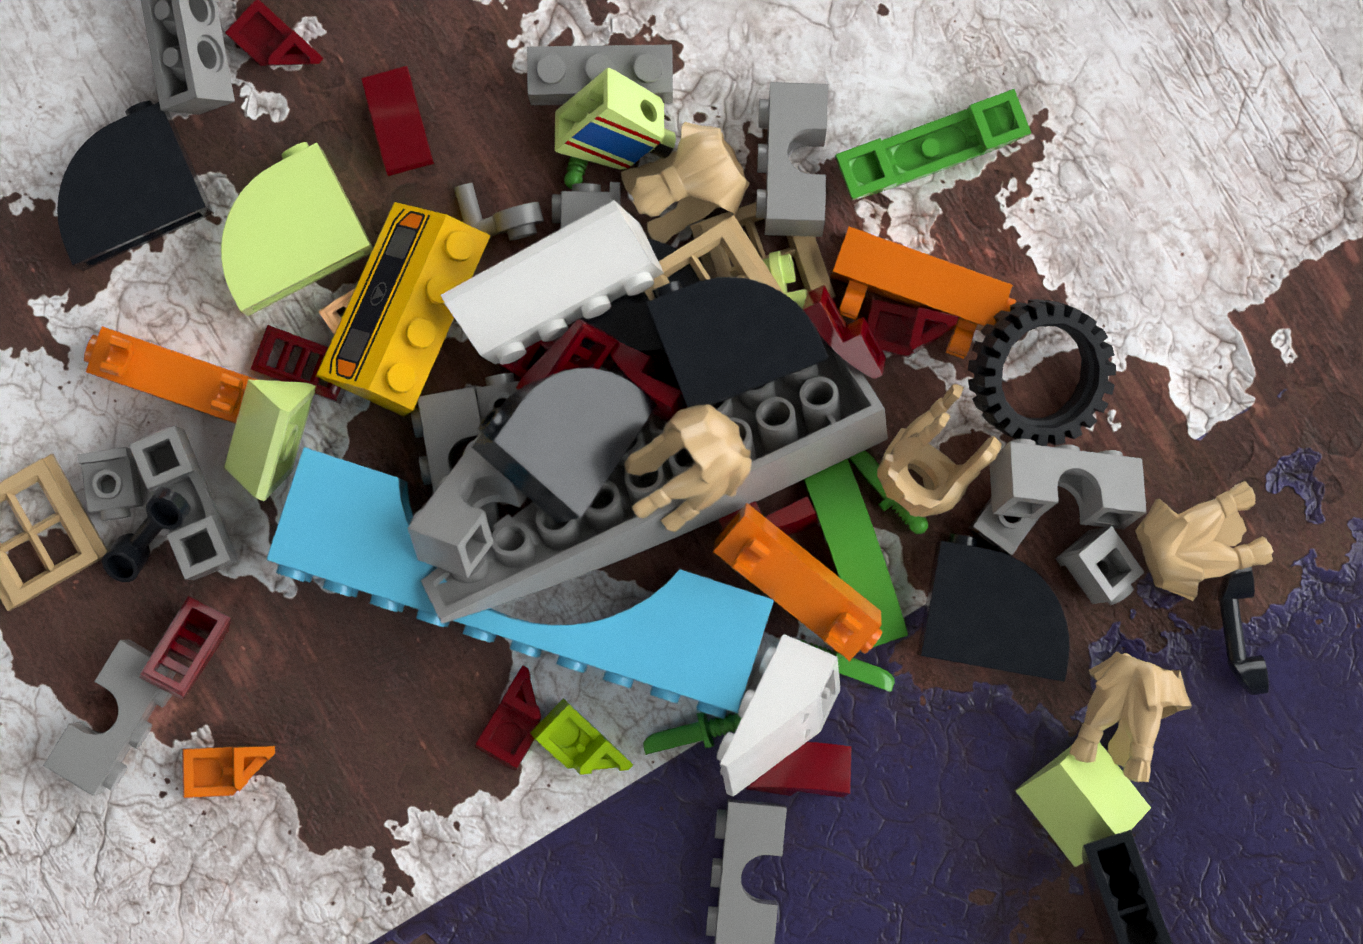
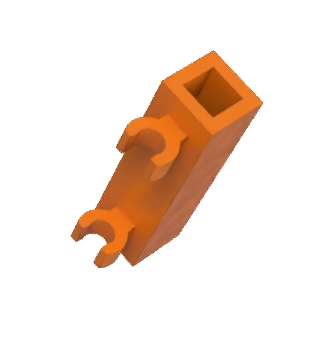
[830,226,1016,359]
[84,326,257,424]
[713,503,883,661]

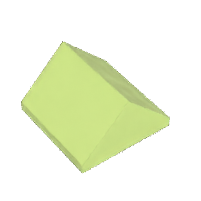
[224,379,316,501]
[1015,743,1151,867]

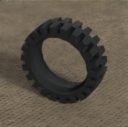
[968,299,1116,446]

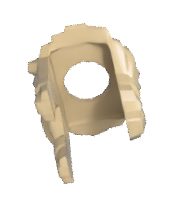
[621,122,749,243]
[877,384,1002,517]
[624,404,751,532]
[1135,481,1273,601]
[1069,651,1192,782]

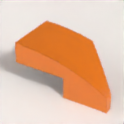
[182,746,275,798]

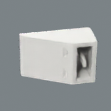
[717,634,840,797]

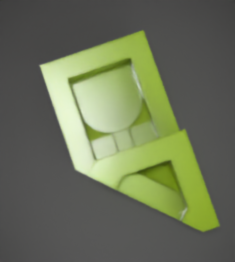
[530,698,633,775]

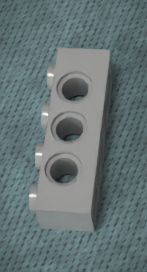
[141,0,235,115]

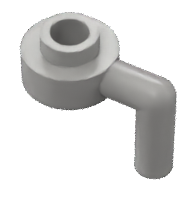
[454,183,544,241]

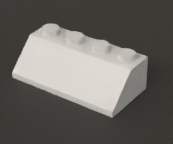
[441,201,664,364]

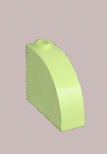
[221,142,373,316]

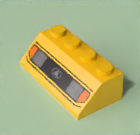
[316,202,490,417]

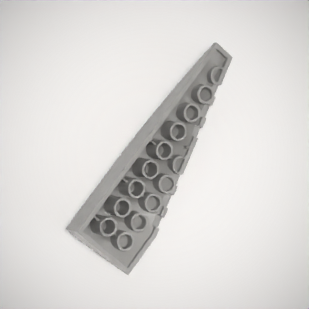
[421,333,888,624]

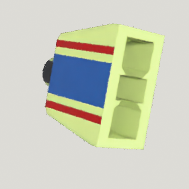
[555,68,676,170]

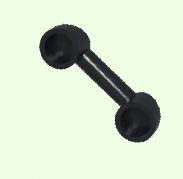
[102,487,191,582]
[1218,567,1269,695]

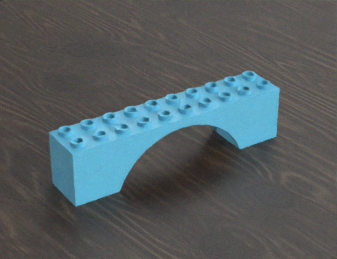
[266,447,774,719]

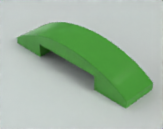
[835,89,1031,201]
[803,459,908,648]

